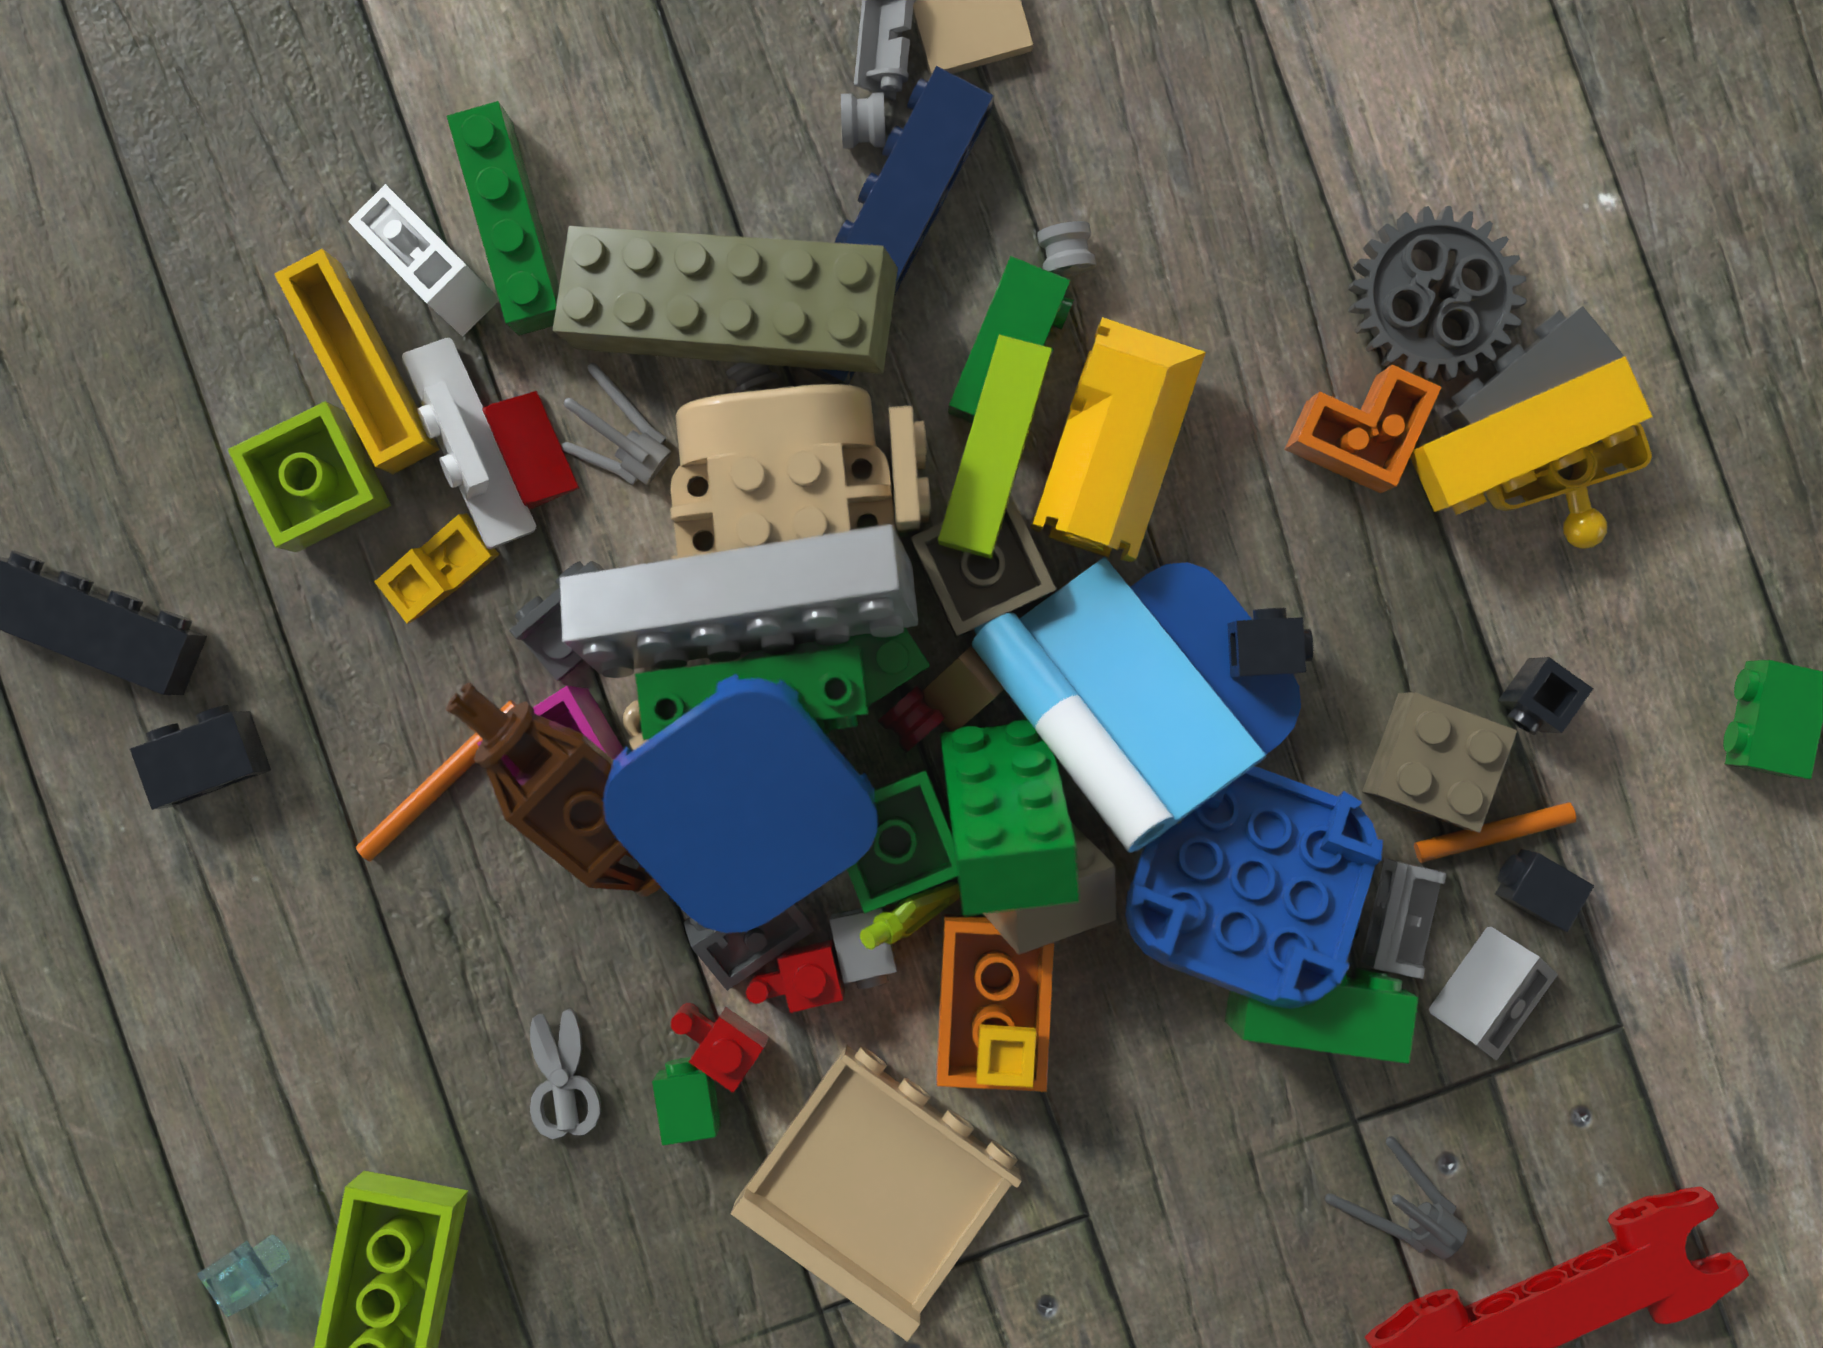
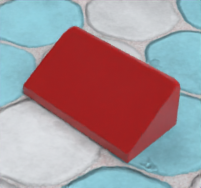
[482,391,580,509]

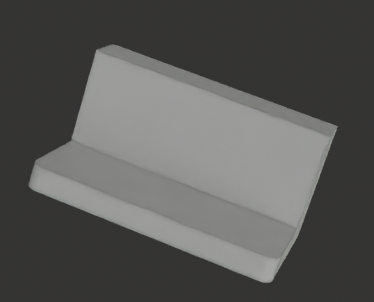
[1429,927,1558,1061]

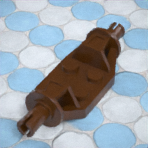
[446,682,661,897]

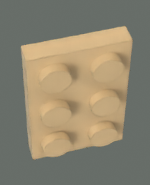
[889,406,930,537]

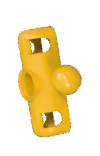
[1485,423,1652,549]

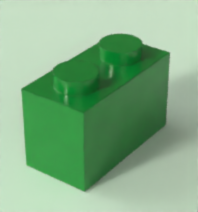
[1723,660,1823,779]

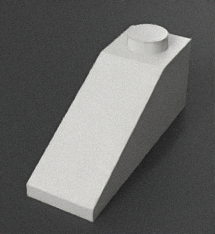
[348,184,499,337]

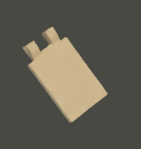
[913,0,1033,77]

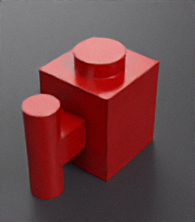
[746,939,845,1013]
[671,1003,769,1093]

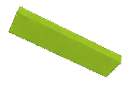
[938,335,1052,559]

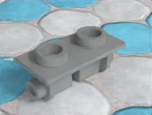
[854,0,916,100]

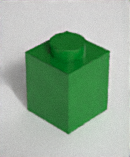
[652,1057,721,1146]

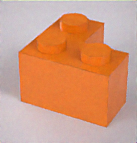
[1284,365,1441,493]

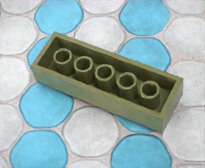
[553,226,898,374]

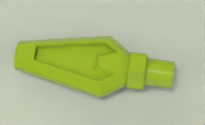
[860,881,960,950]

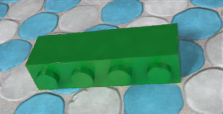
[446,101,559,336]

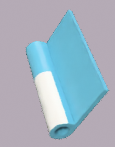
[972,557,1266,852]

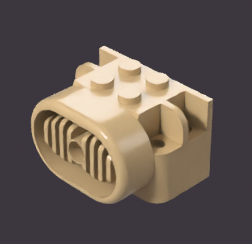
[670,384,896,559]

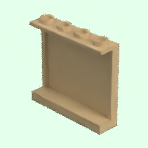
[731,1045,1022,1342]

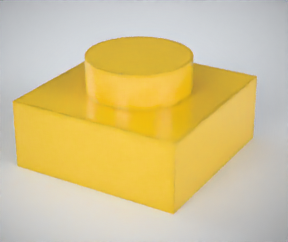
[976,1024,1036,1088]

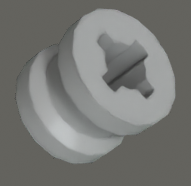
[841,92,885,149]
[1037,221,1097,277]

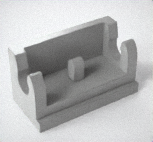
[1361,858,1447,979]

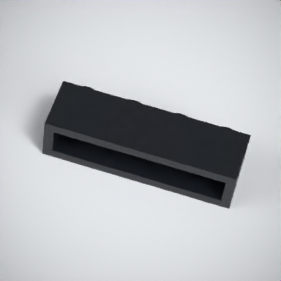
[0,551,207,695]

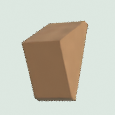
[923,645,1004,731]

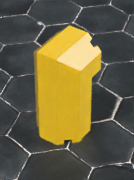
[1030,317,1206,562]

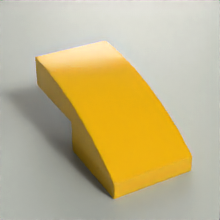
[374,513,500,623]

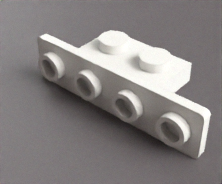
[402,338,536,549]

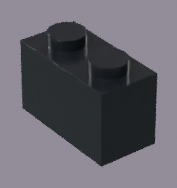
[130,705,272,810]

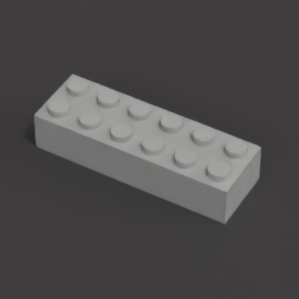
[560,524,918,678]

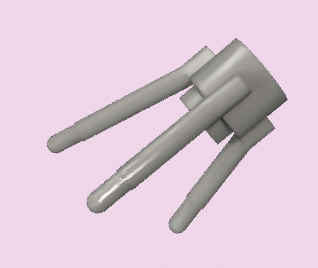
[562,363,672,485]

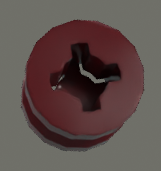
[878,686,946,753]

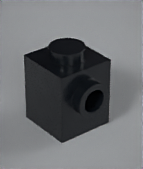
[1227,608,1314,677]
[1498,657,1593,735]

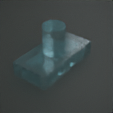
[197,1235,290,1318]

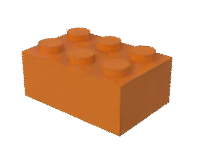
[936,914,1054,1092]

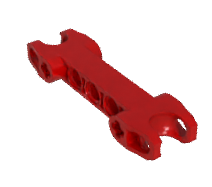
[1365,1186,1749,1348]

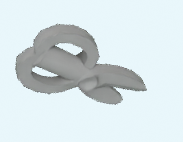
[530,1009,601,1139]

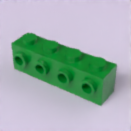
[635,647,868,740]

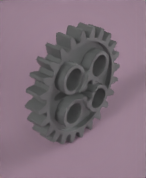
[1348,206,1527,382]

